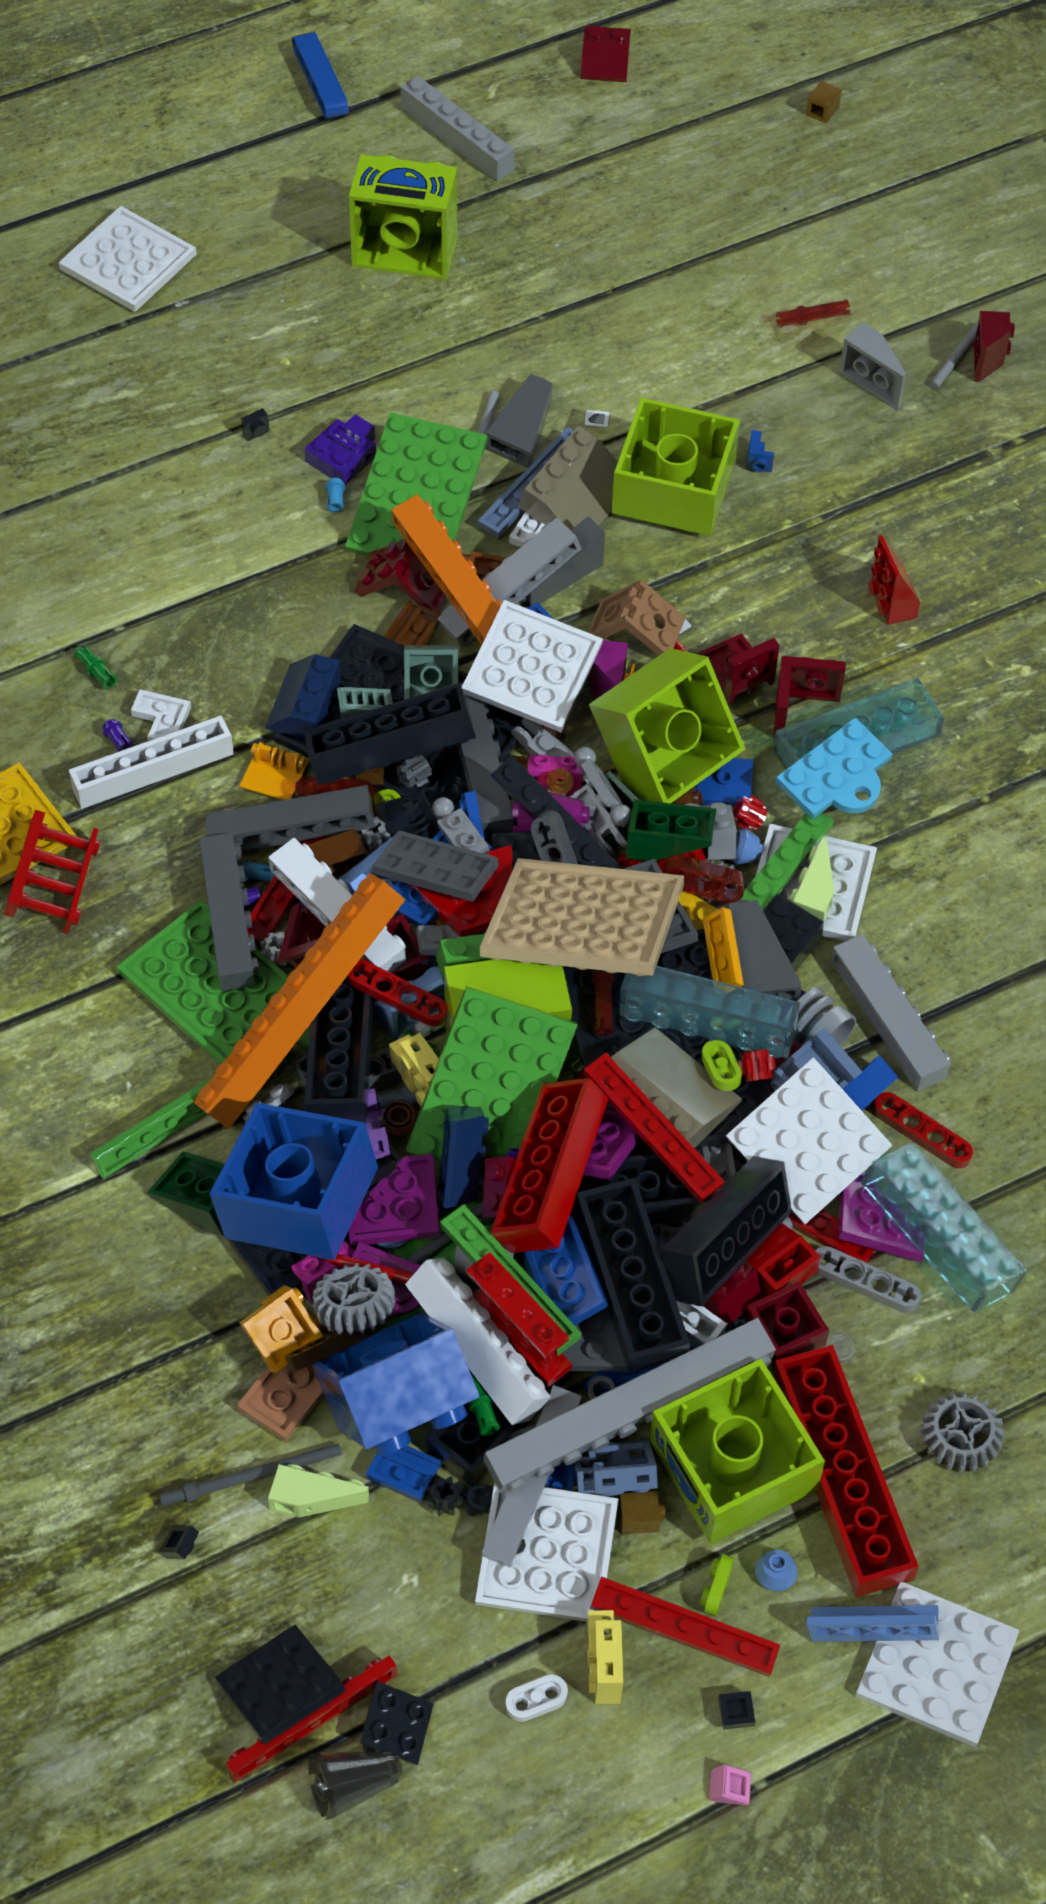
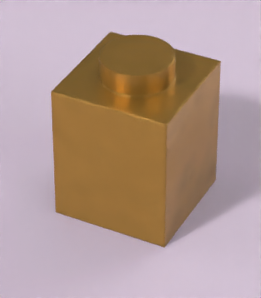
[806,81,842,123]
[619,1491,665,1534]

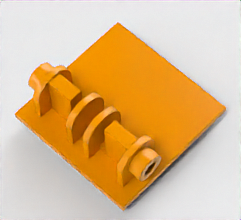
[239,742,309,800]

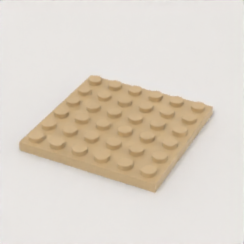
[480,858,684,976]

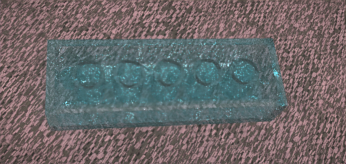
[773,678,944,770]
[620,966,800,1058]
[860,1142,1028,1313]

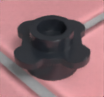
[463,1484,493,1517]

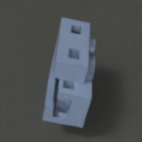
[574,1439,657,1496]

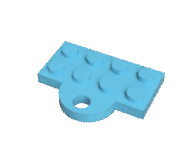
[775,718,893,820]

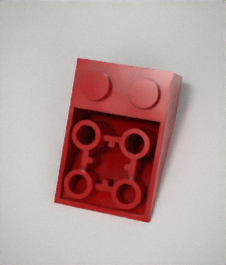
[868,535,920,625]
[744,1223,821,1297]

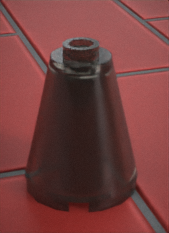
[308,1751,402,1820]

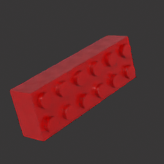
[490,1078,609,1253]

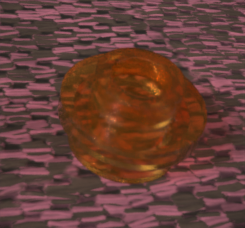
[546,769,574,795]

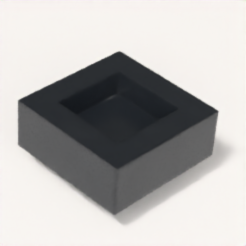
[241,408,269,441]
[159,1525,199,1559]
[718,1691,756,1730]

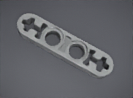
[815,1246,922,1313]

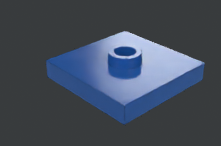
[697,758,753,808]

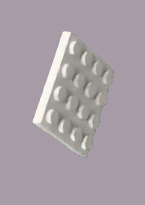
[59,206,197,312]
[462,600,603,732]
[756,824,877,941]
[726,1057,892,1224]
[475,1483,618,1622]
[855,1582,1020,1748]

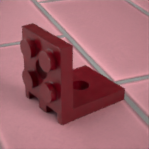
[354,539,445,612]
[697,633,780,704]
[773,655,846,740]
[277,903,326,970]

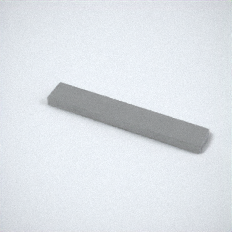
[481,1385,582,1568]

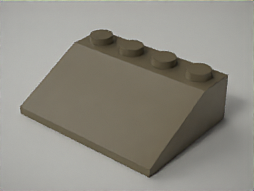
[518,425,618,530]
[611,1027,742,1148]

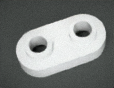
[506,1675,568,1722]

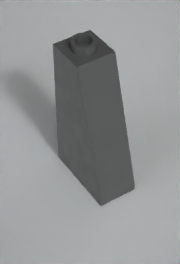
[485,374,552,468]
[520,516,605,607]
[728,899,801,1006]

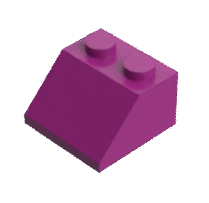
[586,640,628,699]

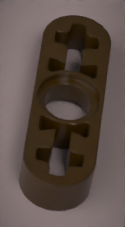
[285,1329,370,1372]

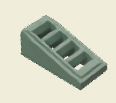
[337,687,393,719]

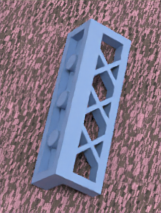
[807,1605,939,1642]

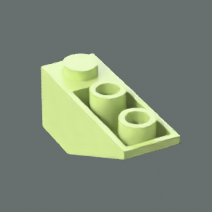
[789,837,834,922]
[268,1464,369,1518]

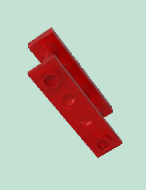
[3,810,101,934]
[466,1252,572,1387]

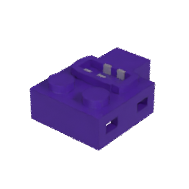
[304,414,376,485]

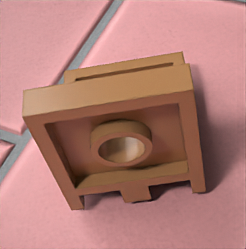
[588,579,686,656]

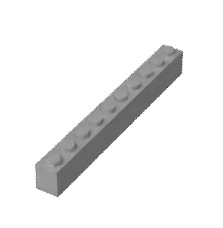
[483,1318,776,1493]

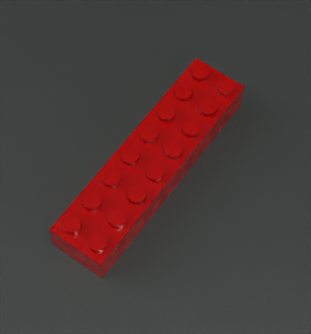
[772,1345,919,1598]

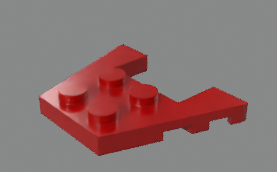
[409,845,513,937]

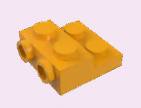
[239,1285,323,1373]

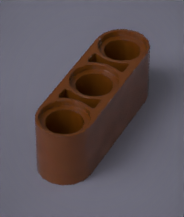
[308,830,369,873]

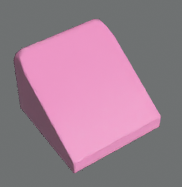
[709,1764,751,1805]

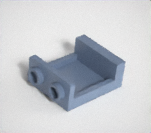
[769,1028,862,1091]

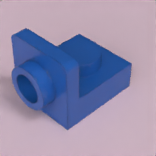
[746,430,774,472]

